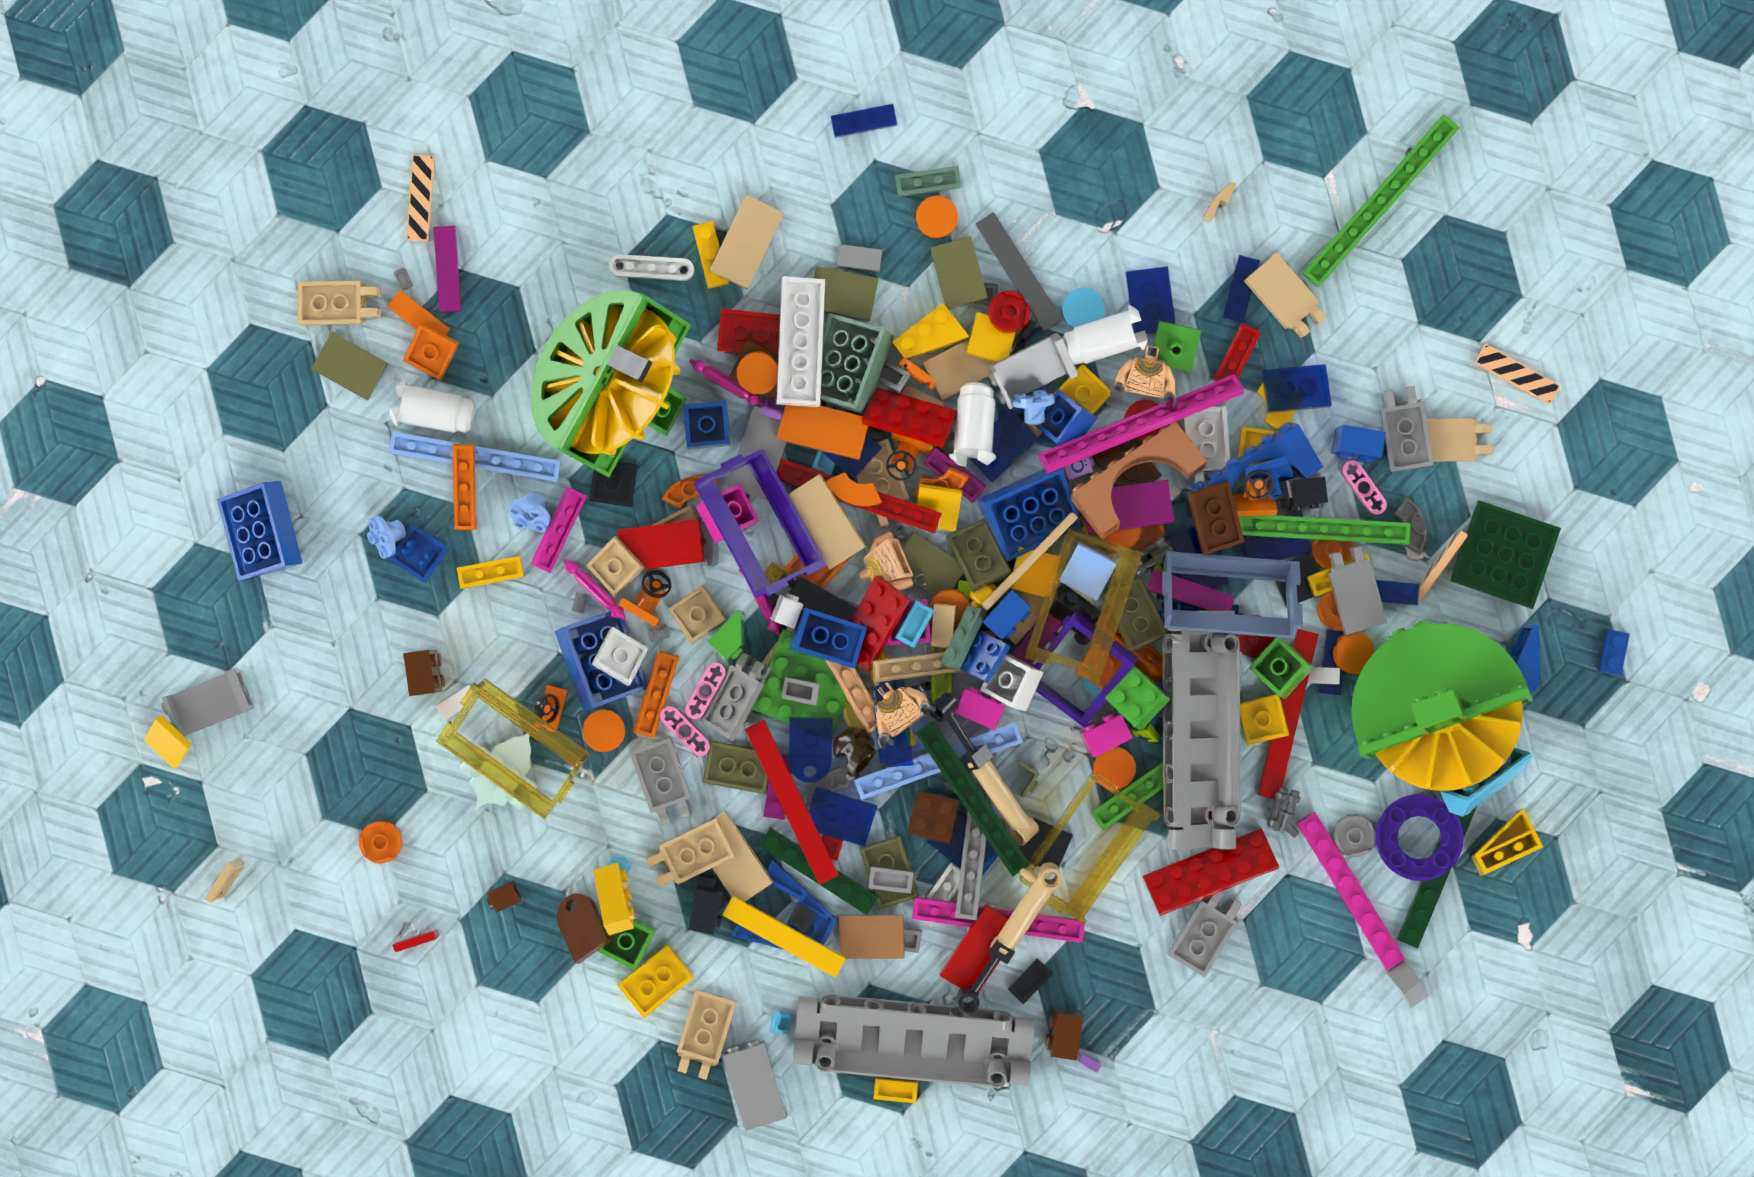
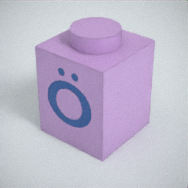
[1063,456,1095,481]

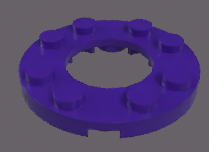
[1375,794,1464,881]

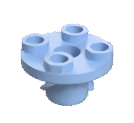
[1012,390,1055,425]
[508,493,551,532]
[367,516,406,559]

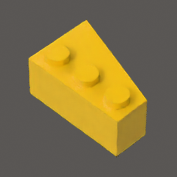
[892,303,969,360]
[1471,808,1543,876]
[593,863,636,935]

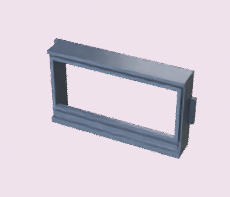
[1162,551,1303,638]

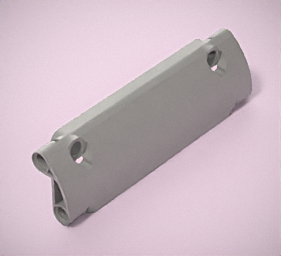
[1162,611,1241,850]
[792,995,1035,1088]

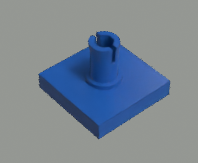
[1244,456,1295,499]

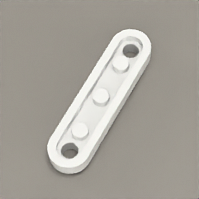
[609,255,695,281]

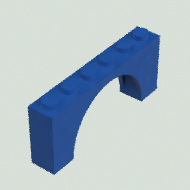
[1186,422,1323,494]

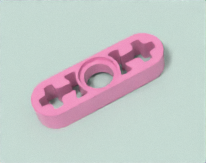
[1341,460,1387,515]
[685,662,726,719]
[660,706,710,756]

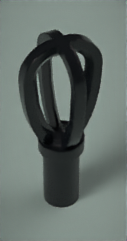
[1009,320,1035,356]

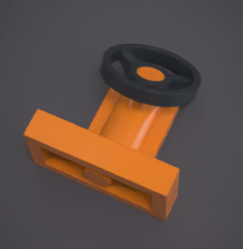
[886,433,934,481]
[1233,469,1277,517]
[618,571,672,627]
[535,685,568,732]

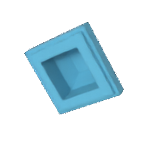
[608,856,631,875]
[770,1011,793,1034]

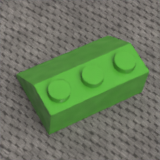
[708,610,745,660]

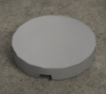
[1332,814,1376,857]

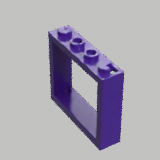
[1029,611,1138,727]

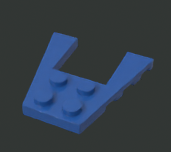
[731,860,838,949]

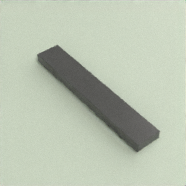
[975,212,1063,332]

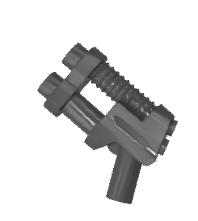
[1128,536,1174,575]
[1267,787,1301,838]

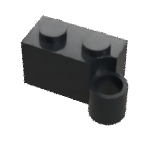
[1276,477,1328,512]
[1047,586,1102,645]
[688,874,726,935]

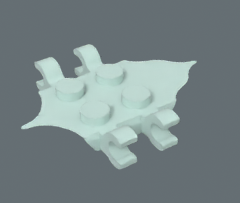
[460,732,538,810]

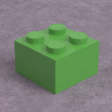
[1249,637,1314,699]
[1105,666,1171,730]
[598,918,657,970]

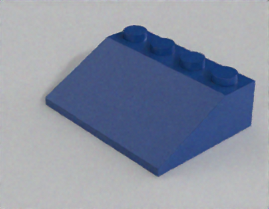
[978,468,1084,561]
[217,481,303,581]
[555,611,647,712]

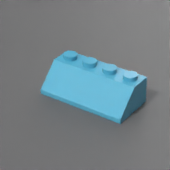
[1440,748,1532,817]

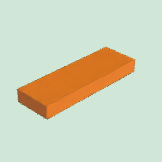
[387,290,451,335]

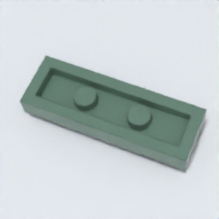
[895,166,961,198]
[940,605,987,670]

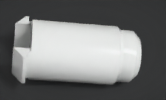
[1062,305,1148,365]
[390,380,476,433]
[949,382,996,467]

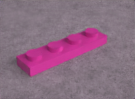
[530,487,587,573]

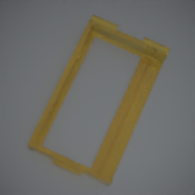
[1025,528,1142,682]
[436,678,591,820]
[1019,771,1161,924]

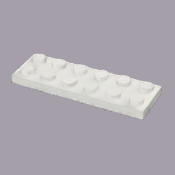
[776,276,825,407]

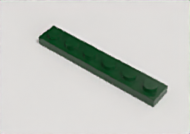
[759,827,879,915]

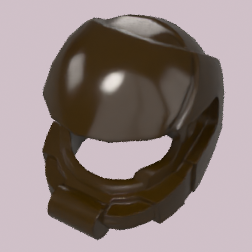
[833,727,877,780]

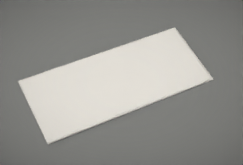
[1307,667,1340,684]

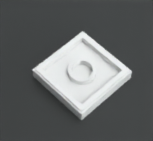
[591,627,649,686]

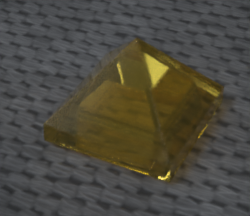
[764,562,789,584]

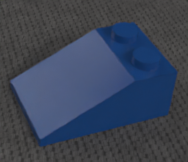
[789,608,867,668]
[1510,624,1540,693]

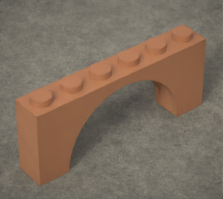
[1071,422,1207,540]

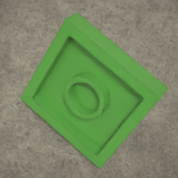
[1153,321,1201,372]

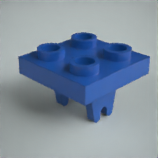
[389,524,450,583]
[960,630,1010,684]

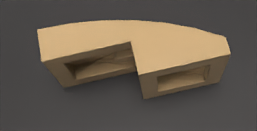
[1202,182,1237,223]

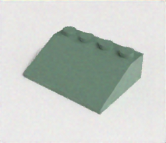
[820,313,894,415]

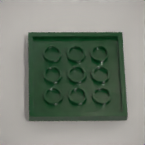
[1450,500,1561,609]

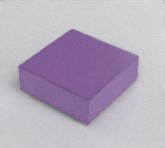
[760,397,785,420]
[1078,1051,1101,1072]

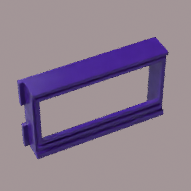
[694,449,827,598]

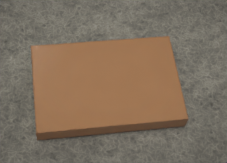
[839,914,905,959]

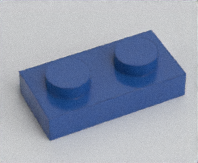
[1598,629,1630,675]

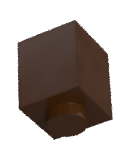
[486,880,523,913]

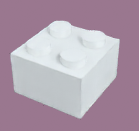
[980,654,1044,711]

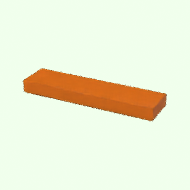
[452,444,477,530]
[633,650,679,738]

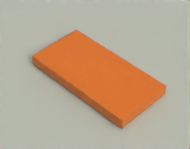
[776,405,869,460]

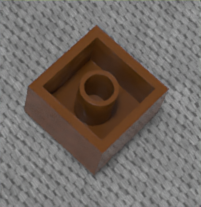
[403,649,445,696]
[907,791,960,845]
[1045,1007,1083,1061]

